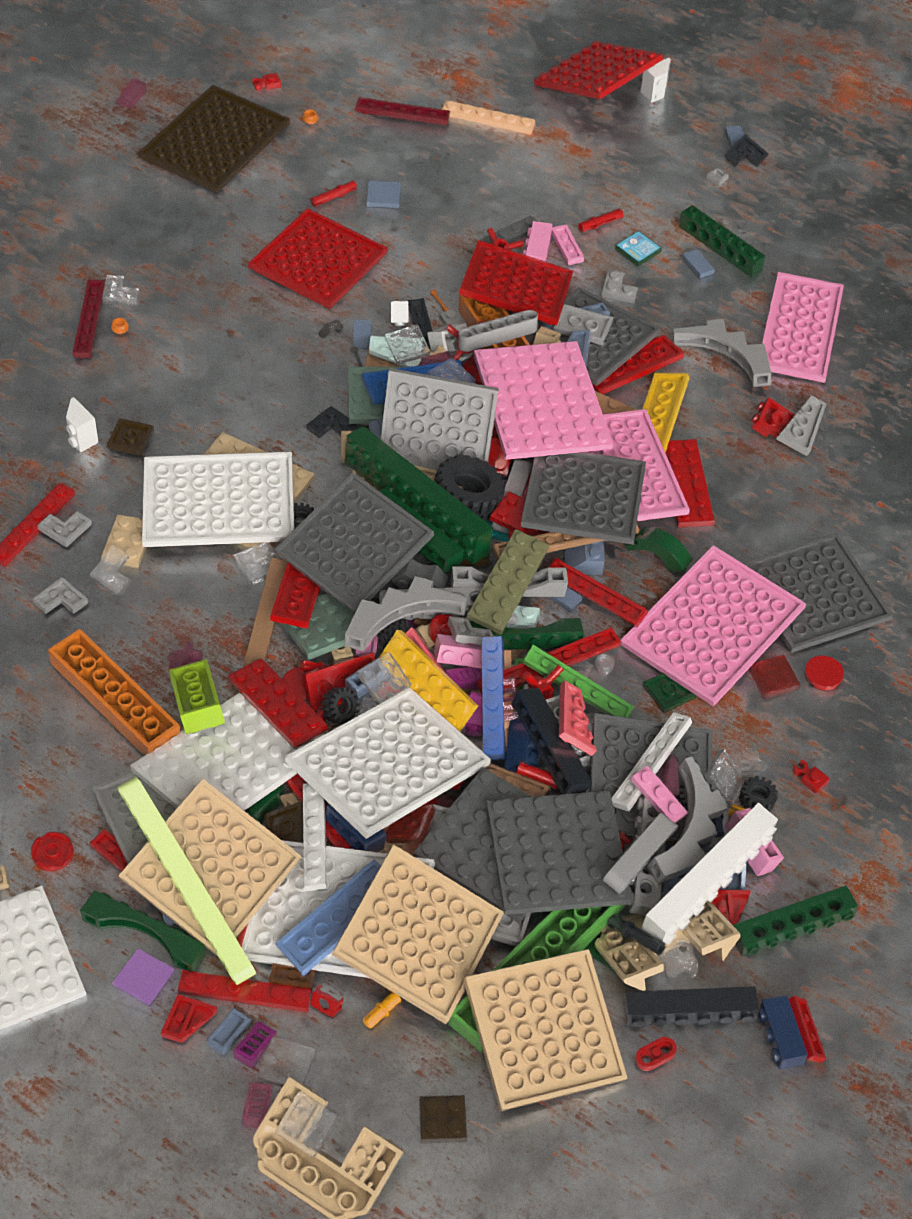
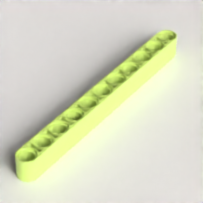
[117,776,256,985]

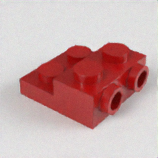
[750,397,795,438]

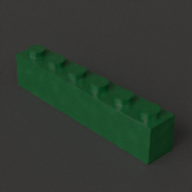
[379,488,464,573]

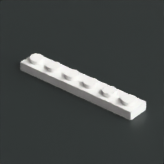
[612,712,692,812]
[303,783,327,891]

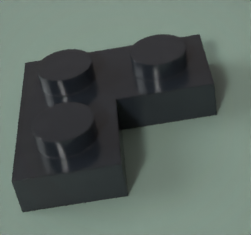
[724,134,769,167]
[306,406,357,438]

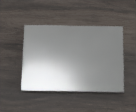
[554,304,613,345]

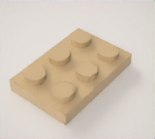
[101,514,146,568]

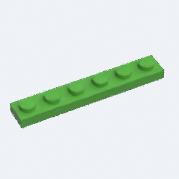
[522,645,634,718]

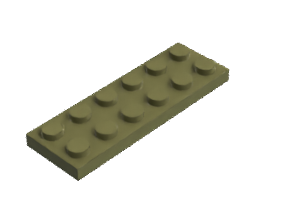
[467,529,550,635]

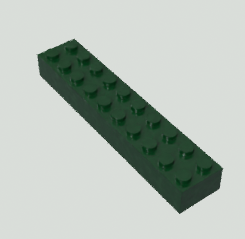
[344,426,493,564]

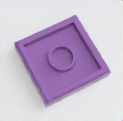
[113,949,175,1006]

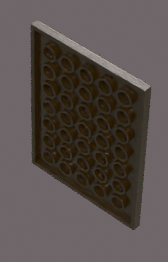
[138,85,290,193]

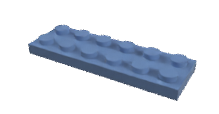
[275,859,381,976]

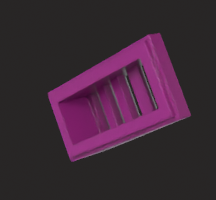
[444,667,482,690]
[233,1021,277,1069]

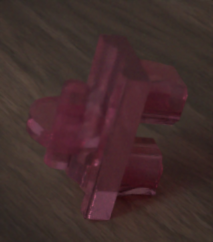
[167,642,203,668]

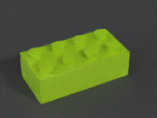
[169,659,225,734]

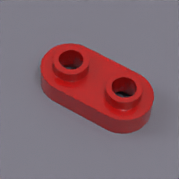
[635,1037,677,1071]

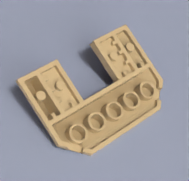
[595,900,740,991]
[253,1077,404,1219]

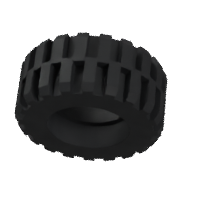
[434,455,505,521]

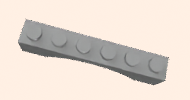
[450,567,568,597]

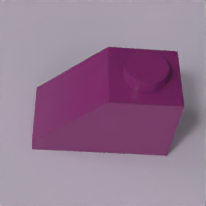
[464,692,483,737]

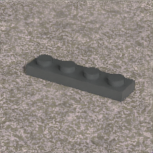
[480,216,538,244]

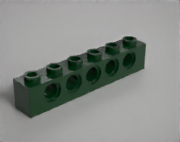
[679,205,766,278]
[733,885,858,956]

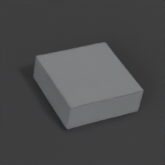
[706,167,729,186]

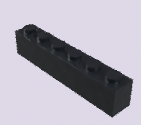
[511,688,592,795]
[623,986,759,1027]

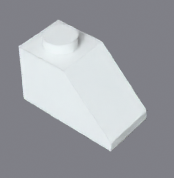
[390,301,408,326]

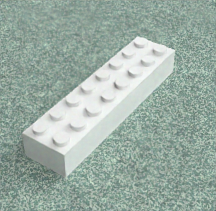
[641,803,778,945]

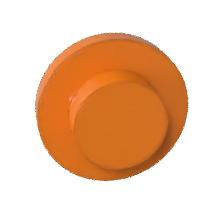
[302,109,318,124]
[111,318,129,334]

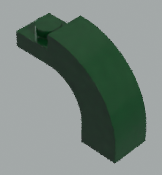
[625,527,693,572]

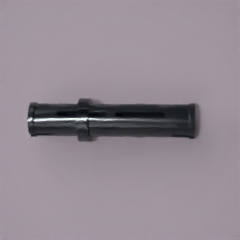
[608,914,666,955]

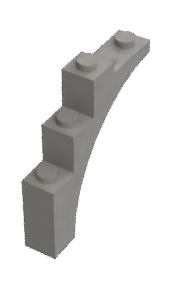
[673,319,771,387]
[345,576,468,651]
[648,756,728,884]

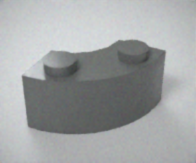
[391,559,448,589]

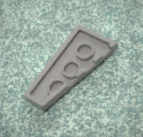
[776,395,827,456]

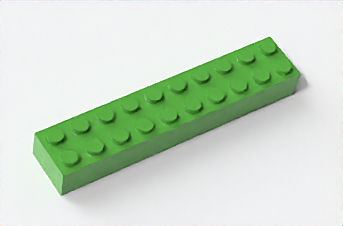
[449,905,625,1053]

